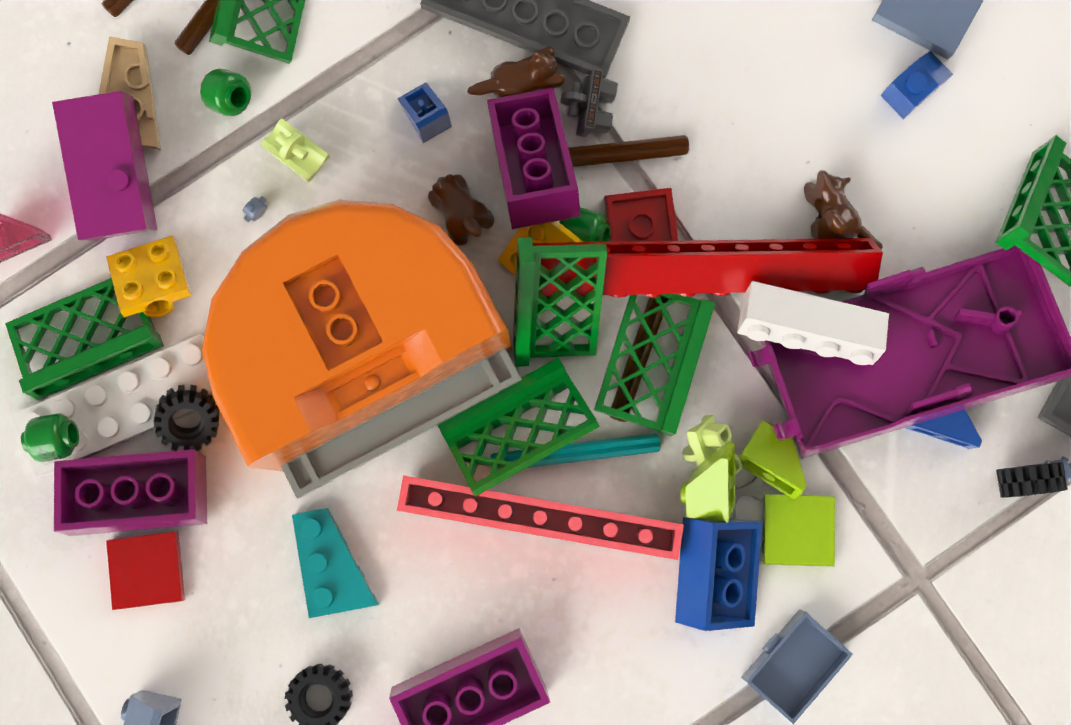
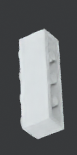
[737,281,889,365]

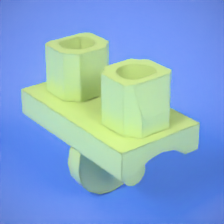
[260,118,330,182]
[682,415,742,475]

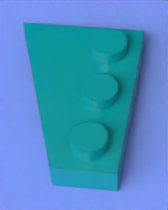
[292,508,379,618]

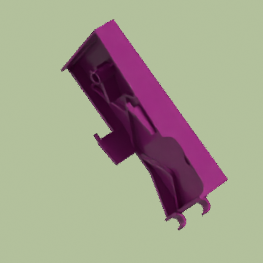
[748,245,1071,459]

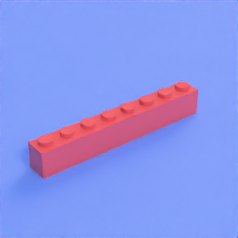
[397,475,684,560]

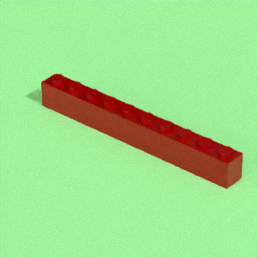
[533,238,883,298]

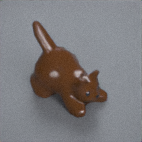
[467,46,565,98]
[804,170,883,249]
[427,174,494,246]

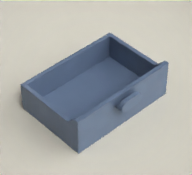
[872,0,983,60]
[741,609,853,725]

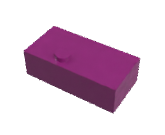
[487,87,581,229]
[52,91,158,241]
[54,449,207,536]
[389,628,551,725]

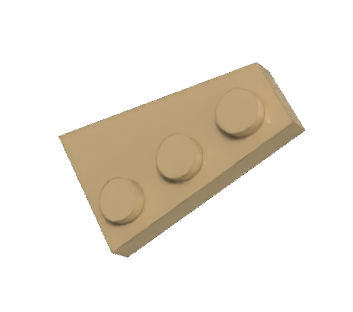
[99,36,161,150]

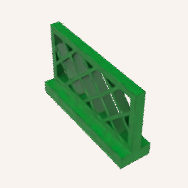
[209,0,305,64]
[995,135,1071,287]
[513,238,607,367]
[5,278,164,400]
[594,294,716,437]
[437,357,600,497]

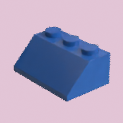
[675,517,762,631]

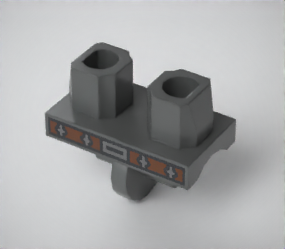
[560,68,618,137]

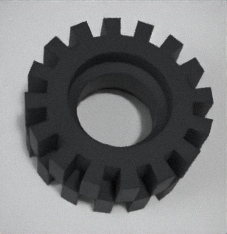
[154,385,219,451]
[996,462,1068,498]
[285,664,353,725]

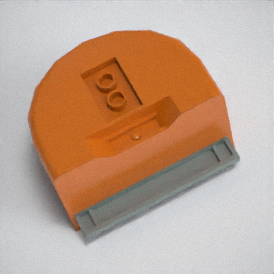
[202,199,522,498]

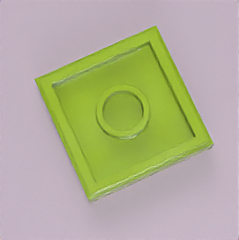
[763,494,835,567]

